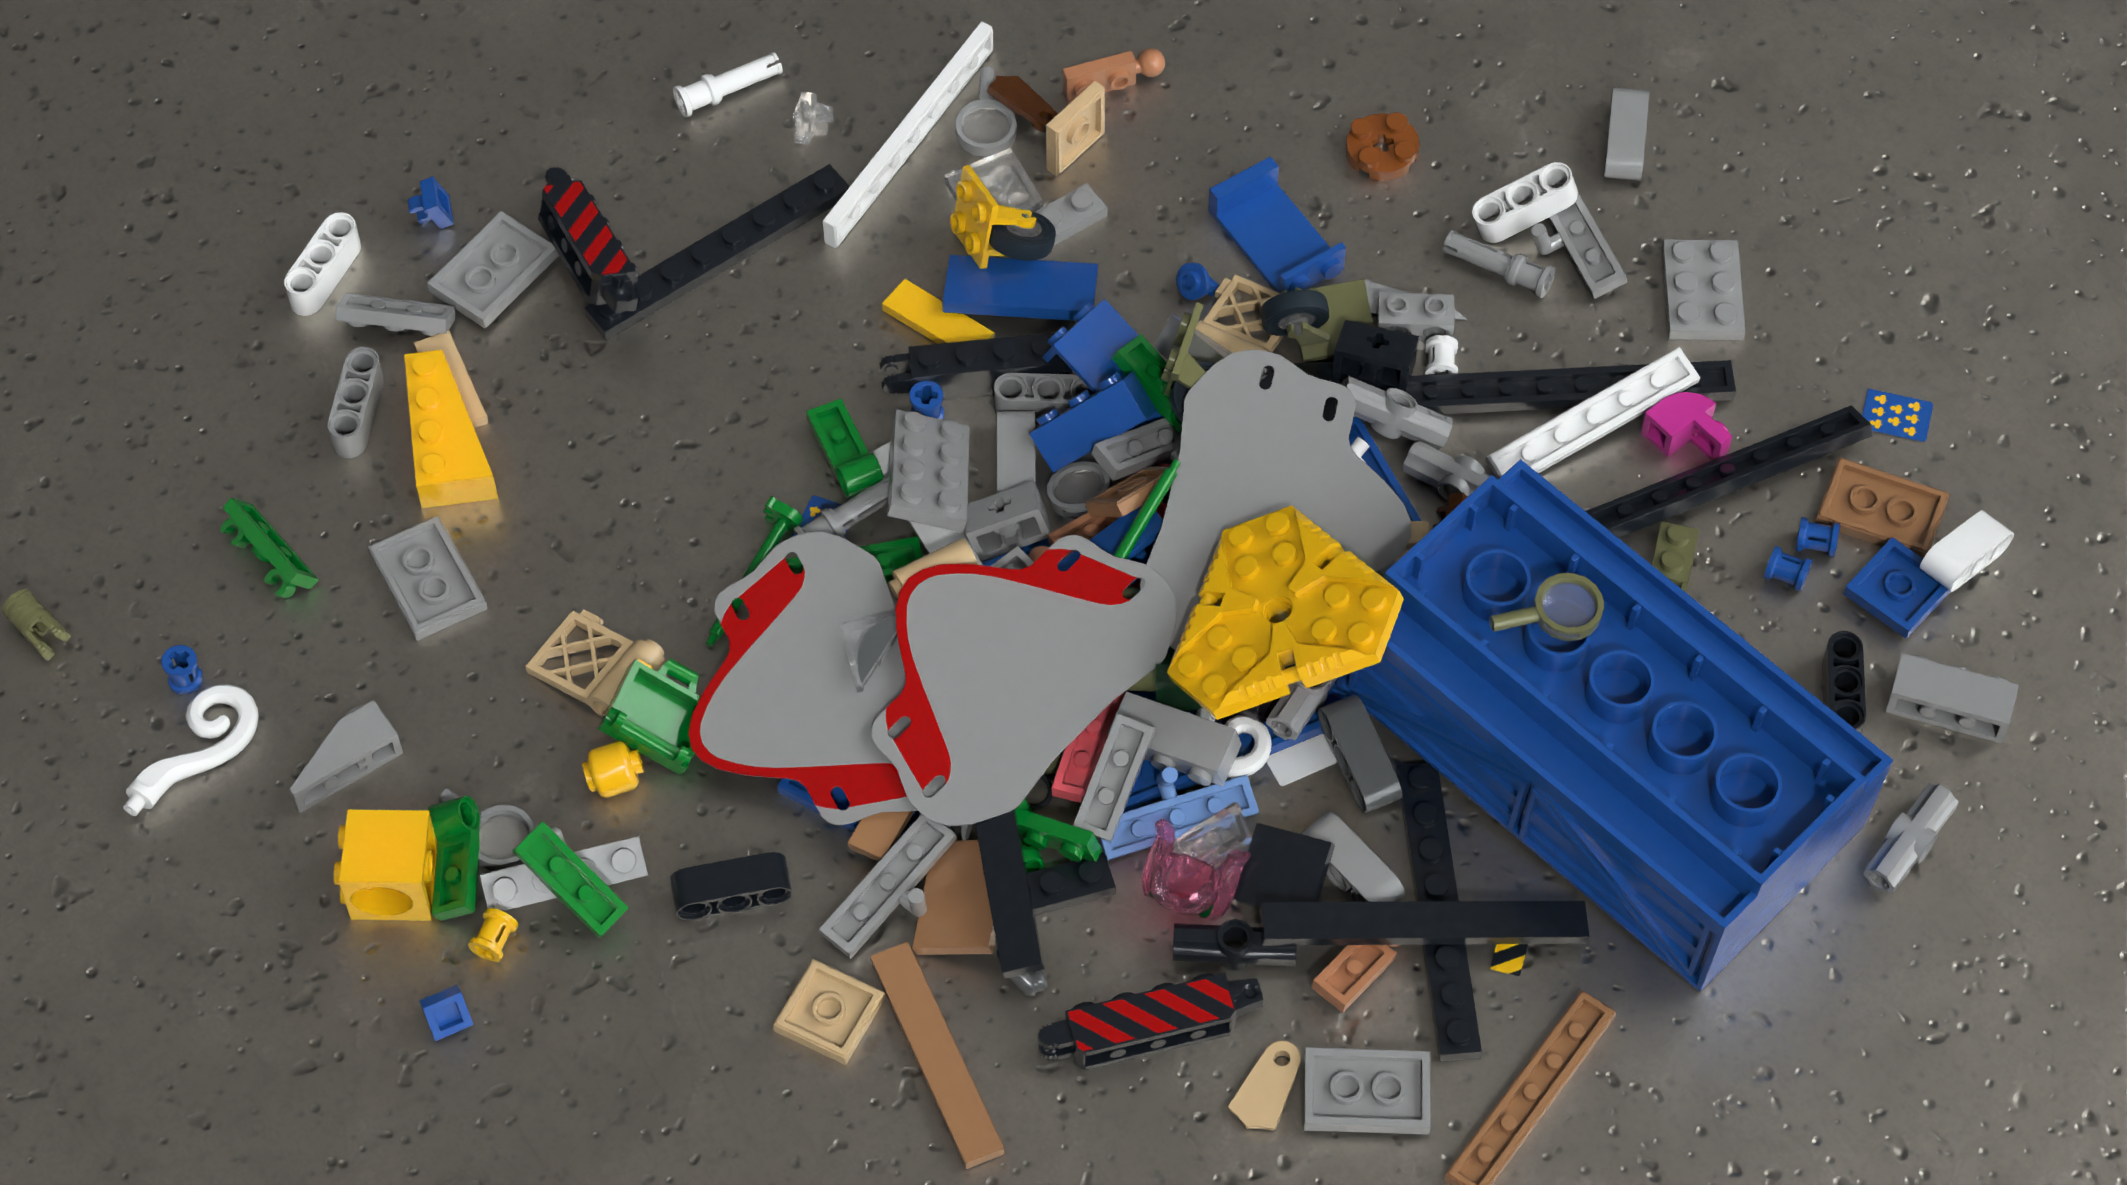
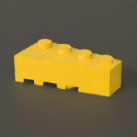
[404,350,499,508]

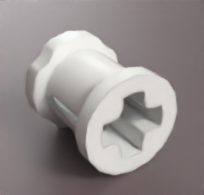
[1424,335,1458,375]

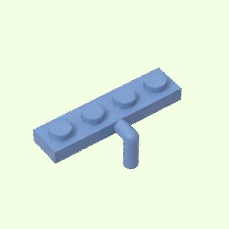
[1098,767,1259,861]

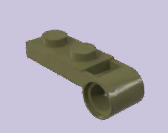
[1652,521,1700,592]

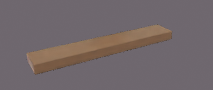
[870,941,1005,1169]
[1444,990,1616,1185]

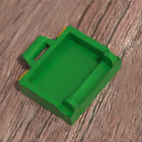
[597,658,702,775]

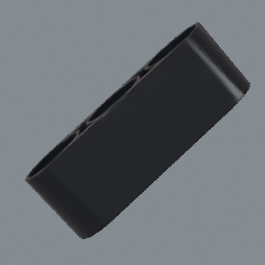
[1822,631,1866,733]
[670,852,793,920]

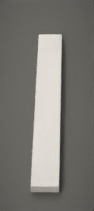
[823,21,993,248]

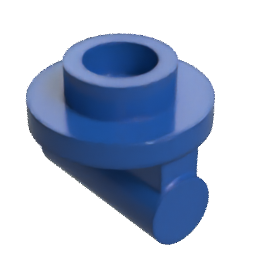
[1176,262,1220,300]

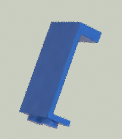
[1208,156,1346,293]
[1043,298,1164,431]

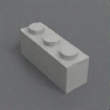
[1886,653,2019,744]
[1107,692,1242,786]

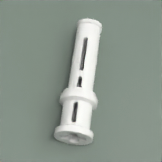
[673,52,783,117]

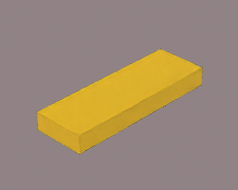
[882,279,995,344]

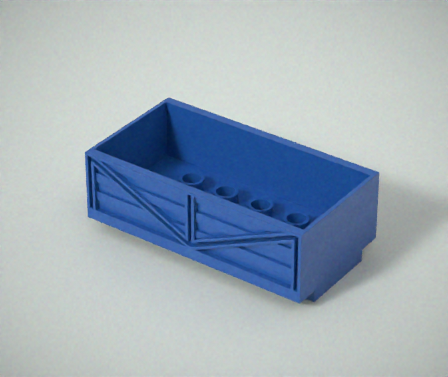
[1336,459,1893,992]

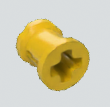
[468,908,518,962]

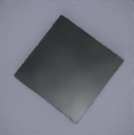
[1233,823,1335,909]

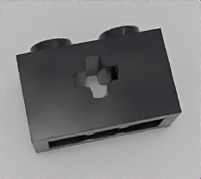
[1332,320,1419,392]

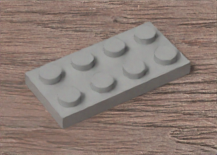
[887,409,970,533]

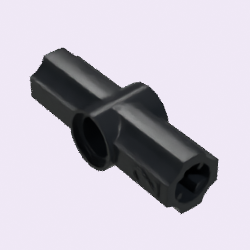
[1172,919,1297,971]

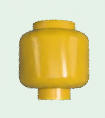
[582,741,644,798]

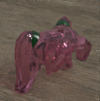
[1142,819,1251,921]

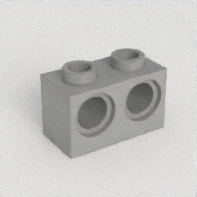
[1376,292,1455,351]

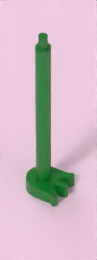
[1113,459,1181,559]
[705,496,803,647]

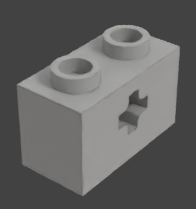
[965,481,1051,561]

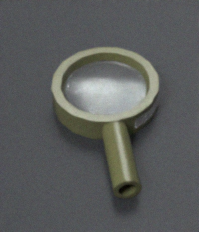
[1489,573,1604,641]

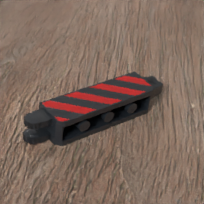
[538,167,638,313]
[1038,973,1263,1070]

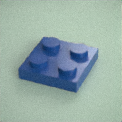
[1843,537,1951,639]

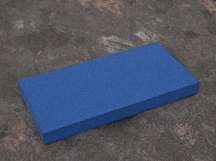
[943,255,1098,321]

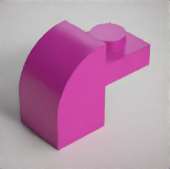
[1641,392,1732,461]

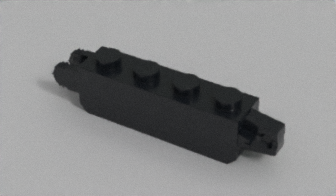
[879,333,1073,401]

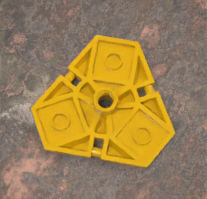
[1167,505,1404,720]

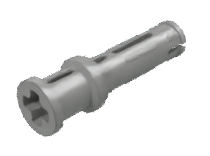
[1442,230,1556,298]
[793,475,889,538]

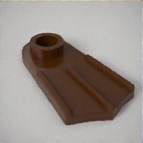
[987,76,1058,133]

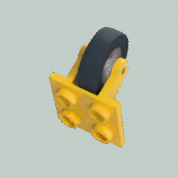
[950,165,1056,269]

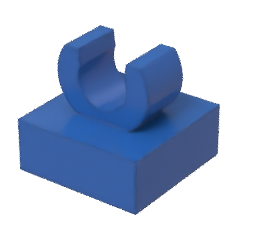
[408,176,454,229]
[419,985,474,1041]

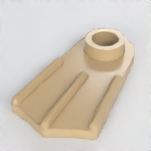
[1228,1041,1301,1131]

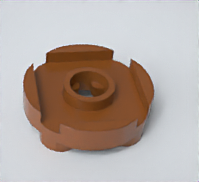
[1346,112,1420,181]

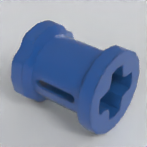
[909,381,944,420]
[1795,517,1840,557]
[1763,546,1813,591]
[161,645,203,695]

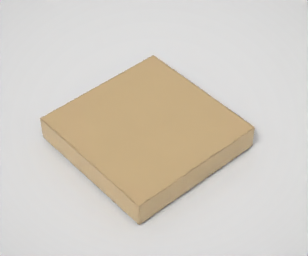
[1046,81,1105,176]
[773,959,885,1065]

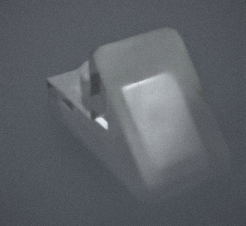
[1172,802,1252,878]

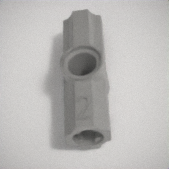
[1335,376,1453,450]
[1403,441,1490,502]
[1266,678,1337,740]
[1863,783,1959,894]

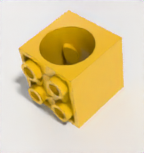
[334,809,438,921]

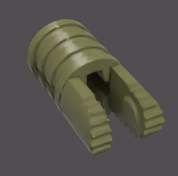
[2,589,71,661]

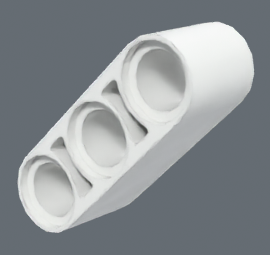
[1472,162,1578,243]
[284,212,361,316]
[1920,510,2014,592]

